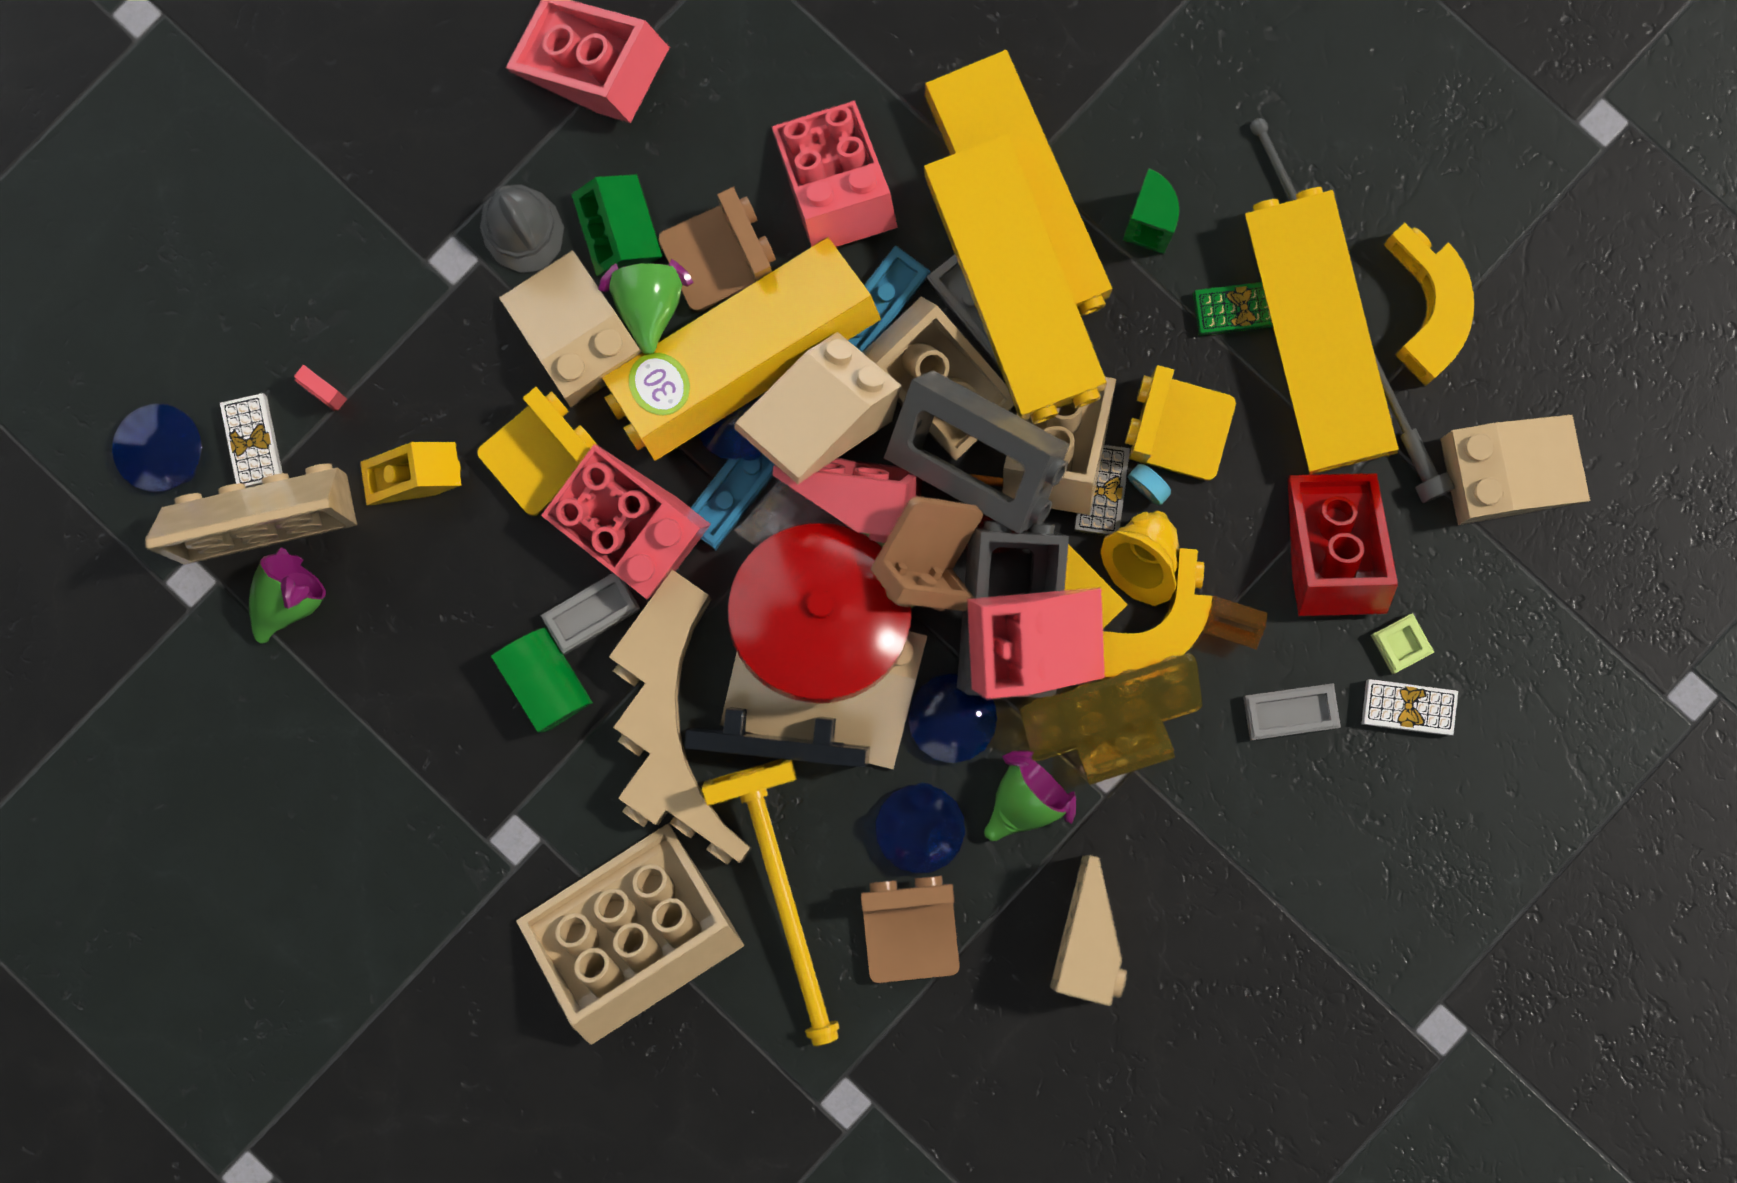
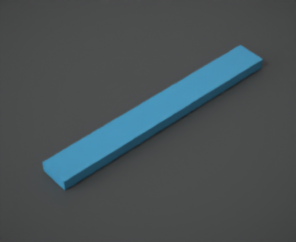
[691,245,931,550]

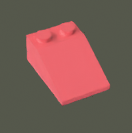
[506,0,670,123]
[772,458,923,543]

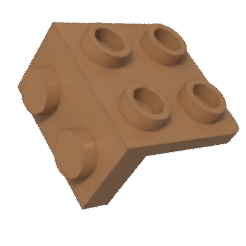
[659,187,776,312]
[871,497,983,611]
[861,876,960,983]

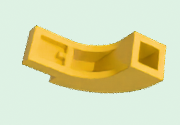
[1384,223,1474,386]
[1098,548,1212,681]

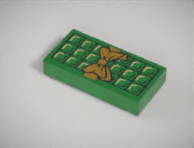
[1193,282,1273,336]

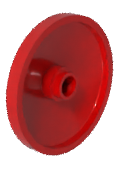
[728,523,911,704]

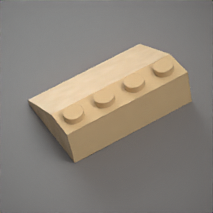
[145,464,357,565]
[720,631,927,770]
[516,823,745,1045]

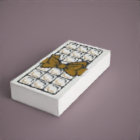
[220,393,283,488]
[1361,679,1458,736]

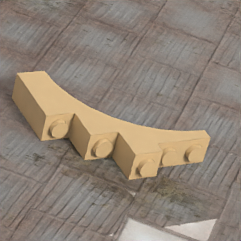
[609,569,752,865]

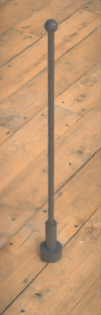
[1250,118,1455,504]

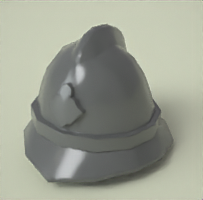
[480,185,564,273]

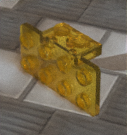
[1020,654,1203,785]

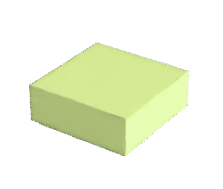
[1371,613,1434,674]

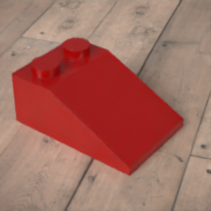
[1288,473,1398,616]

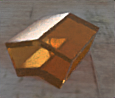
[1203,596,1267,650]

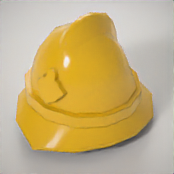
[1101,510,1179,606]

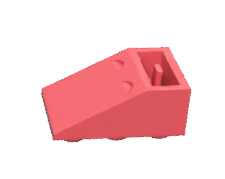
[772,101,898,247]
[541,444,711,599]
[967,587,1105,699]

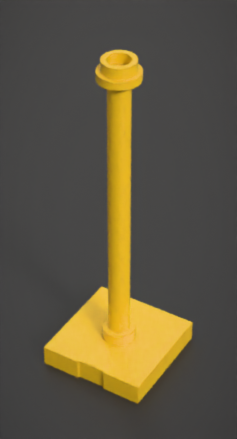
[702,759,839,1046]

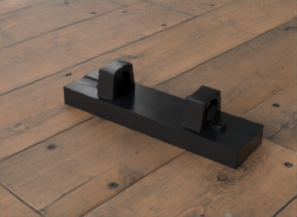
[685,707,870,768]

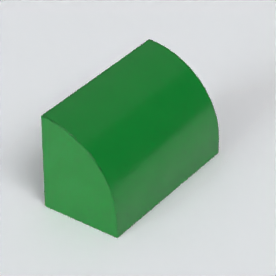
[1123,168,1179,254]
[571,175,663,276]
[491,627,593,732]

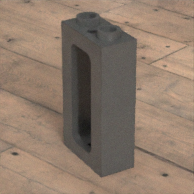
[884,370,1070,534]
[957,520,1069,698]

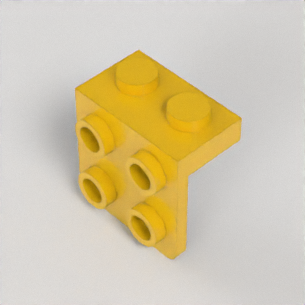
[1125,365,1236,481]
[478,387,597,516]

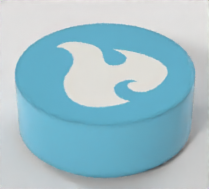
[1128,464,1171,506]

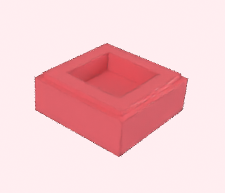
[294,365,347,411]

